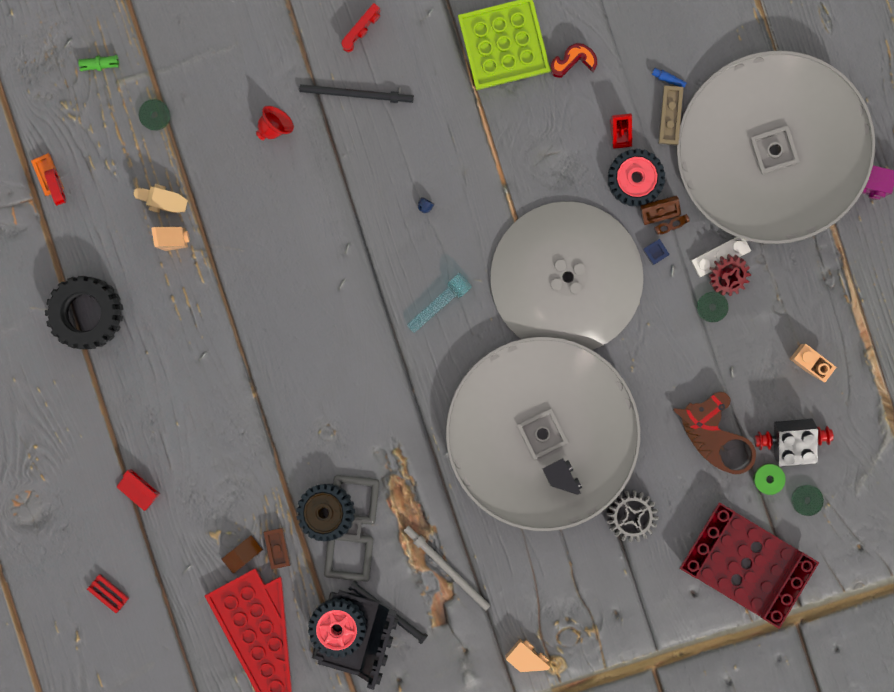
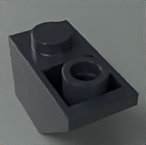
[542,458,582,495]

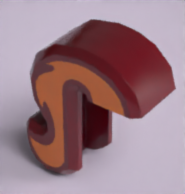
[550,43,597,78]

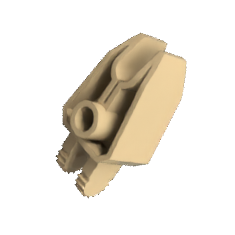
[134,184,188,213]

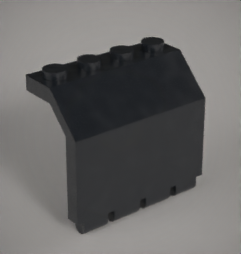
[312,590,399,690]

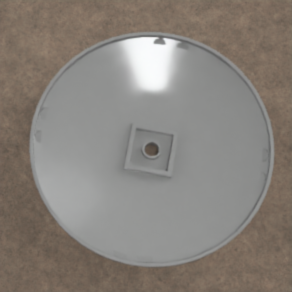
[677,51,875,244]
[446,337,640,531]

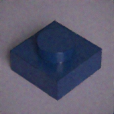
[643,239,670,265]

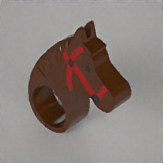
[673,392,756,474]

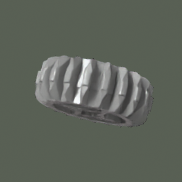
[606,490,659,542]

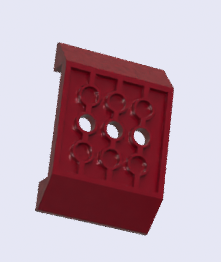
[679,502,819,629]

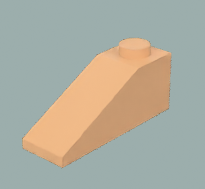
[151,227,190,251]

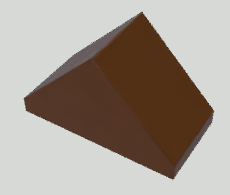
[222,535,263,574]

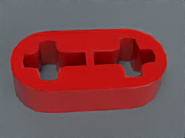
[44,168,66,206]

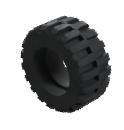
[45,276,123,349]

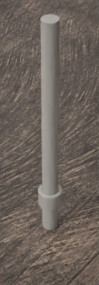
[403,525,491,611]

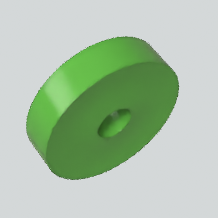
[753,464,785,495]

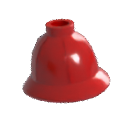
[256,106,294,141]

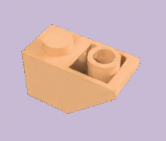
[790,344,837,383]
[505,639,550,672]

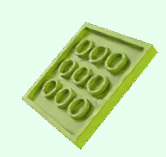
[458,0,551,90]

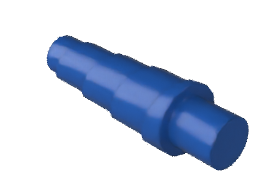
[651,68,687,88]

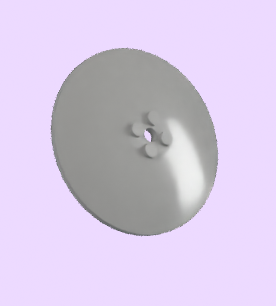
[490,202,643,350]

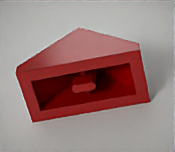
[610,113,632,149]

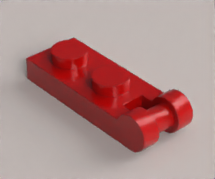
[341,3,380,53]

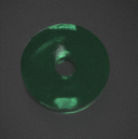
[139,99,170,131]
[697,292,729,322]
[791,485,824,516]

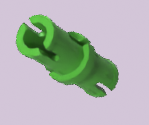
[78,55,119,72]

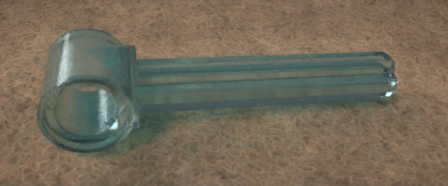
[407,273,472,333]

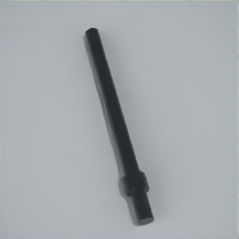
[299,84,414,103]

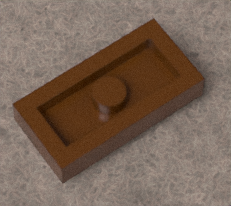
[640,195,681,225]
[263,527,291,570]

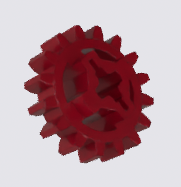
[708,254,751,296]

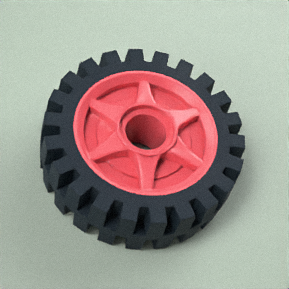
[308,598,366,658]

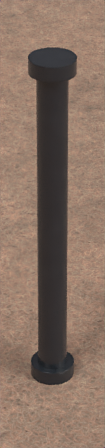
[348,580,428,644]

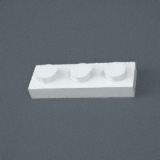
[691,237,751,278]

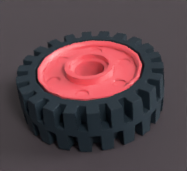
[607,149,665,207]

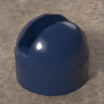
[418,197,435,213]

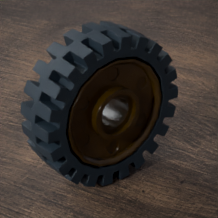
[296,484,355,541]

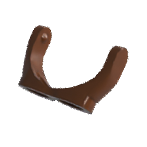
[654,214,690,235]

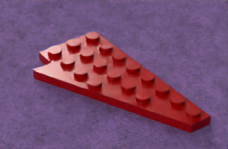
[205,568,292,692]

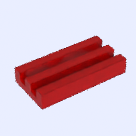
[87,574,129,613]

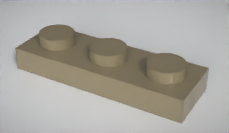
[658,85,684,145]

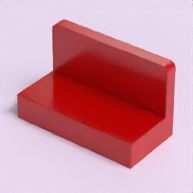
[117,469,160,511]

